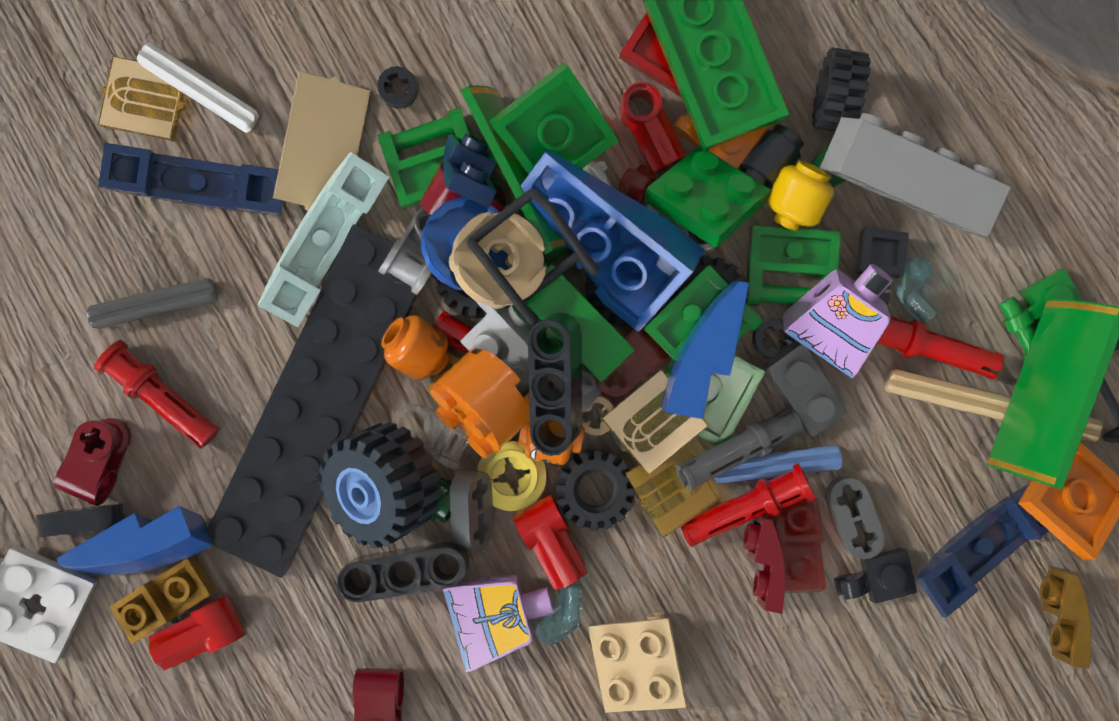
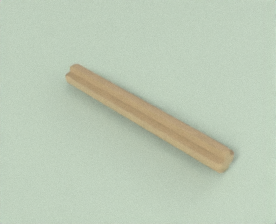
[885,369,1103,442]

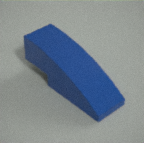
[661,281,749,419]
[57,506,213,575]

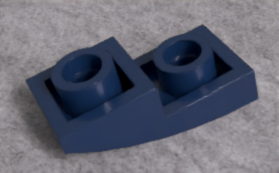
[443,133,497,208]

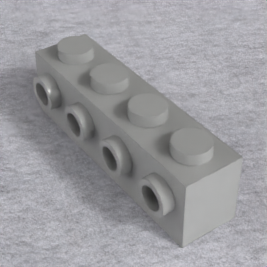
[820,113,1011,237]

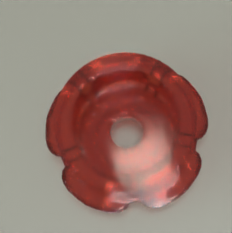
[618,164,656,205]

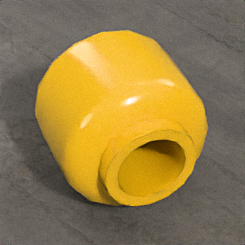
[767,161,835,231]

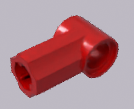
[618,82,686,175]
[512,494,588,591]
[148,594,246,671]

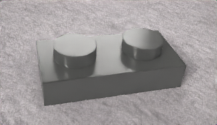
[762,340,848,438]

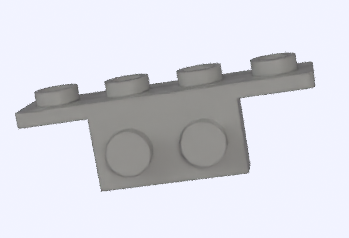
[460,300,601,412]

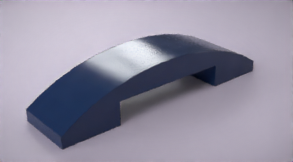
[98,143,283,215]
[917,483,1049,617]

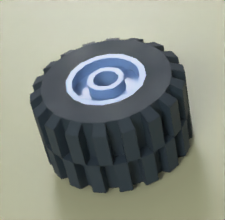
[319,422,442,548]

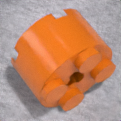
[430,348,530,458]

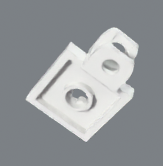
[0,545,98,664]

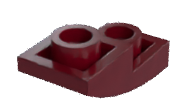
[743,516,785,614]

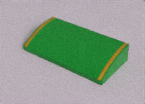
[460,85,572,263]
[986,299,1119,490]

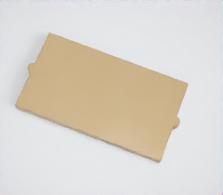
[273,71,370,211]

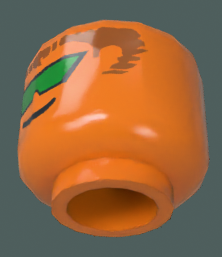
[381,315,449,381]

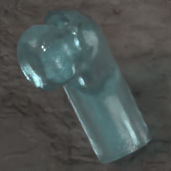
[896,258,938,324]
[535,583,582,644]

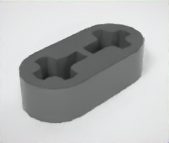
[450,467,493,552]
[825,476,885,560]

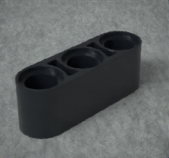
[528,312,583,456]
[337,541,469,602]

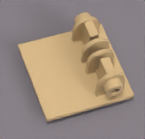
[588,612,688,713]

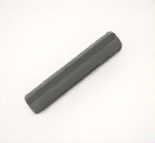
[86,278,218,329]

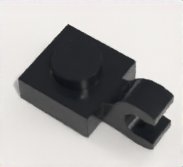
[856,227,909,305]
[833,548,918,604]

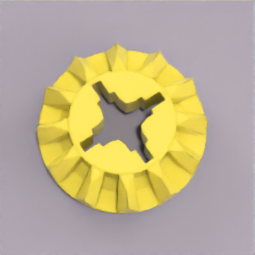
[477,441,546,511]

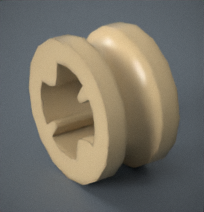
[582,396,614,436]

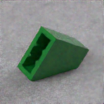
[526,259,635,382]

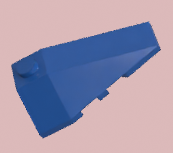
[521,149,705,332]

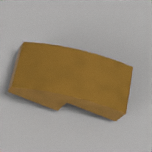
[109,555,217,644]
[1040,566,1092,669]

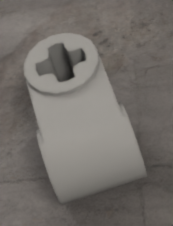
[378,209,432,295]

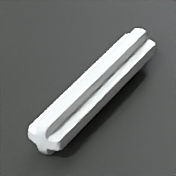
[137,43,259,132]

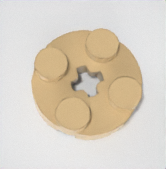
[449,212,546,309]

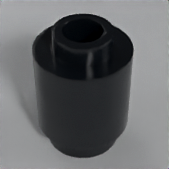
[740,124,804,190]

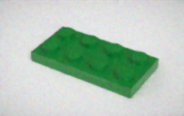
[642,0,789,151]

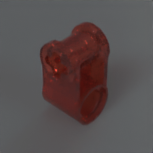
[593,322,670,398]

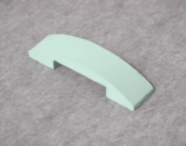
[258,152,389,327]

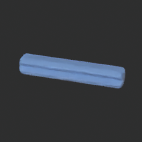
[713,445,842,484]

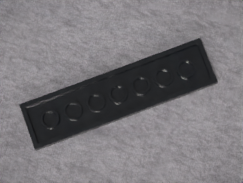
[206,224,419,578]

